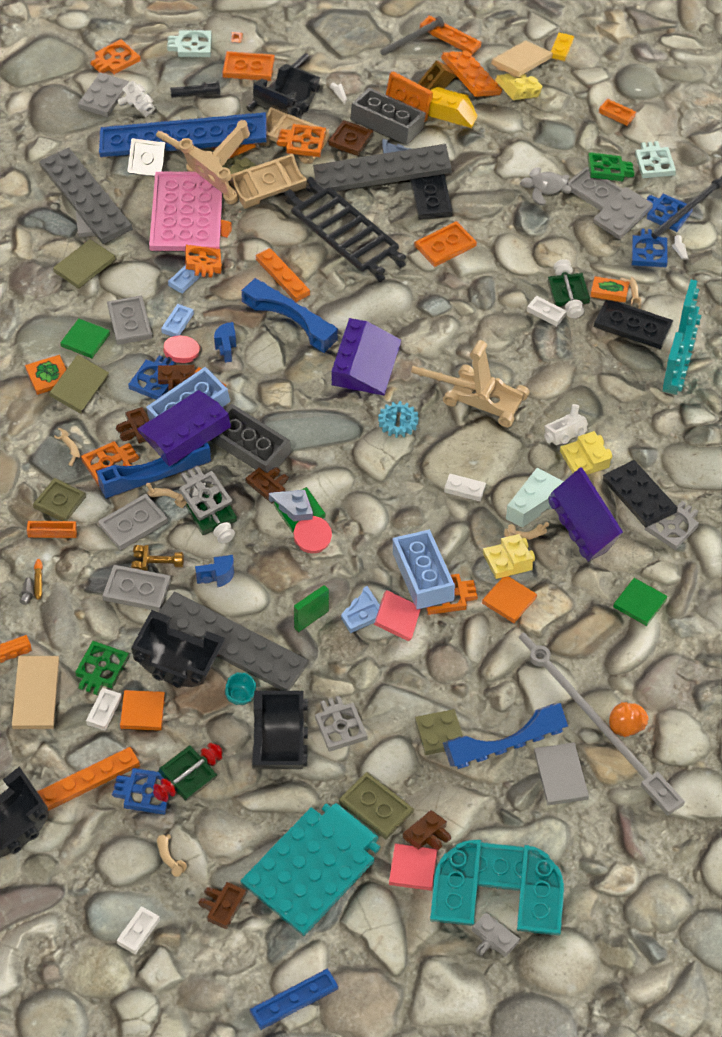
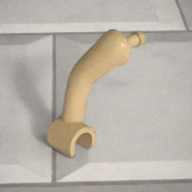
[620,276,642,309]
[54,428,80,466]
[146,483,187,508]
[504,522,549,540]
[157,834,187,877]

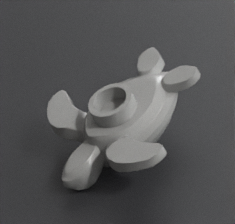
[520,167,571,205]

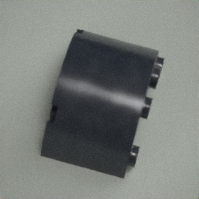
[253,64,320,118]
[131,610,225,688]
[252,691,308,769]
[0,766,48,858]

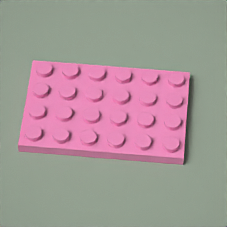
[149,171,223,251]

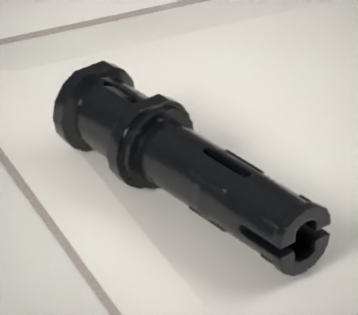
[170,81,221,98]

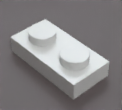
[527,296,567,327]
[444,474,486,502]
[86,688,122,731]
[117,906,160,955]

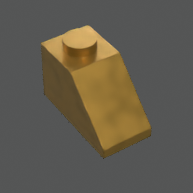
[417,60,456,90]

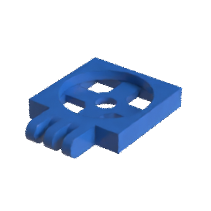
[646,194,693,232]
[632,229,667,268]
[128,355,176,400]
[112,768,170,815]

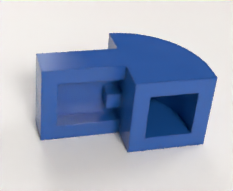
[214,322,236,363]
[195,555,234,588]

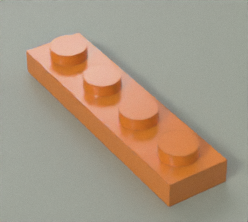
[420,15,481,55]
[256,248,310,302]

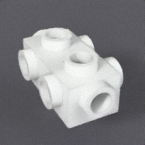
[118,81,155,117]
[544,404,588,446]

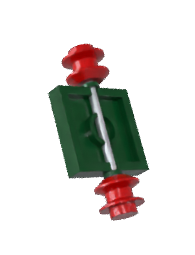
[153,743,223,802]

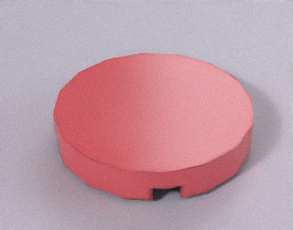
[163,335,200,363]
[293,516,332,554]

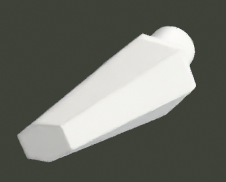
[330,83,347,104]
[672,235,689,260]

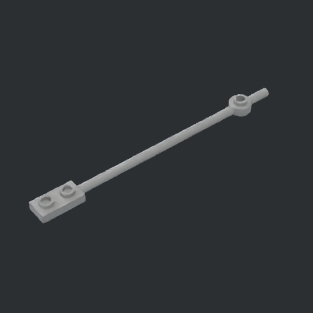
[519,633,685,816]

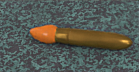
[34,559,43,600]

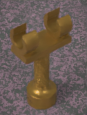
[131,545,184,571]

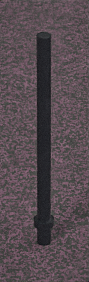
[651,176,722,239]

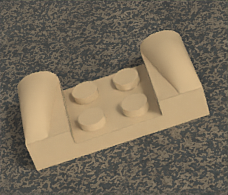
[257,107,329,164]
[230,153,307,209]

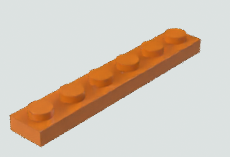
[37,747,140,811]

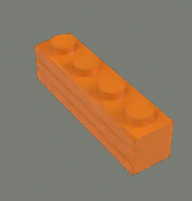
[27,521,77,538]
[0,635,32,663]

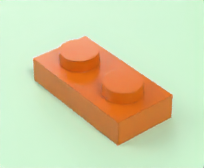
[599,99,636,126]

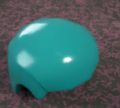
[224,672,256,705]

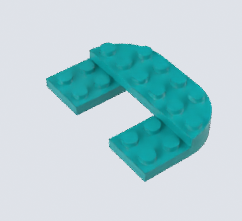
[662,279,702,395]
[430,840,564,936]

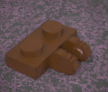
[158,365,195,391]
[115,407,149,443]
[245,467,289,504]
[403,810,451,850]
[198,882,246,930]

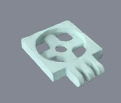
[167,30,212,57]
[635,141,676,178]

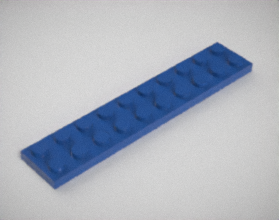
[99,112,267,157]

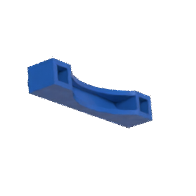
[241,278,338,353]
[97,443,211,499]
[443,703,568,769]

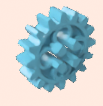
[378,401,419,438]

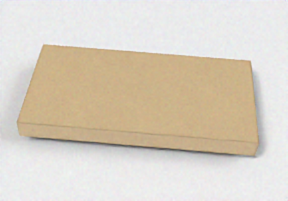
[491,41,553,78]
[12,656,59,729]

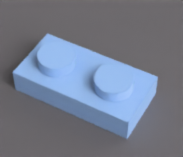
[168,266,201,294]
[161,304,194,337]

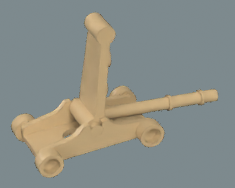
[156,120,250,205]
[411,340,530,428]

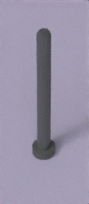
[380,16,444,55]

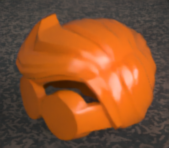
[609,702,649,737]

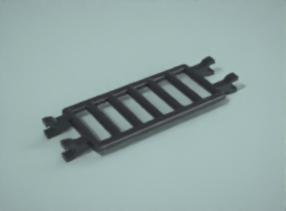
[285,176,406,282]

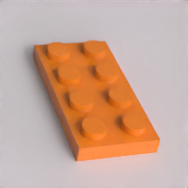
[441,51,502,97]

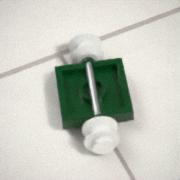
[548,259,590,318]
[186,482,237,543]

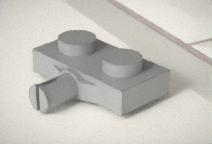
[471,913,520,957]

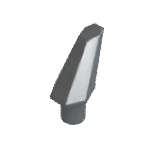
[20,578,35,605]

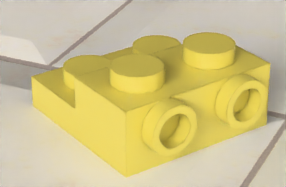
[495,74,543,100]
[560,431,612,475]
[483,534,535,579]

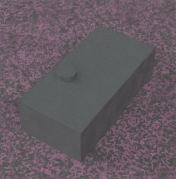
[350,88,425,145]
[211,404,292,473]

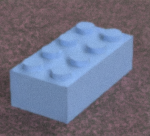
[146,367,230,420]
[393,529,455,609]

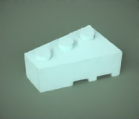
[506,468,564,527]

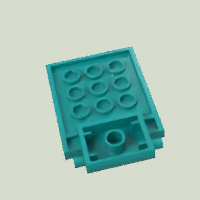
[240,803,381,937]

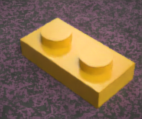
[551,32,574,61]

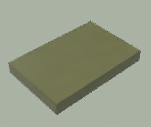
[53,239,116,289]
[49,355,109,414]
[339,772,414,840]

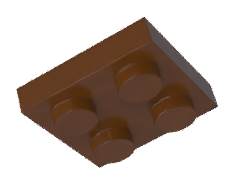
[328,120,373,156]

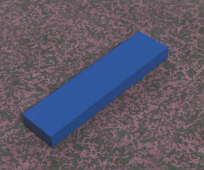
[250,968,338,1031]

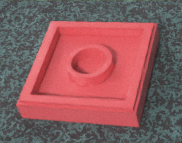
[374,590,421,641]
[389,844,437,891]

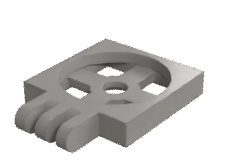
[179,466,232,521]
[645,501,699,550]
[315,696,367,752]

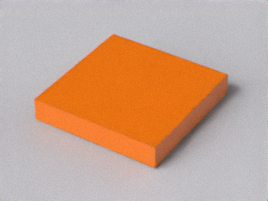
[482,576,537,623]
[120,690,165,730]

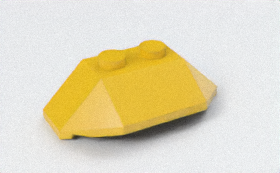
[428,87,477,128]

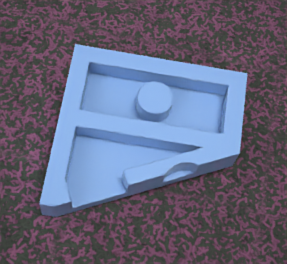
[341,586,380,633]

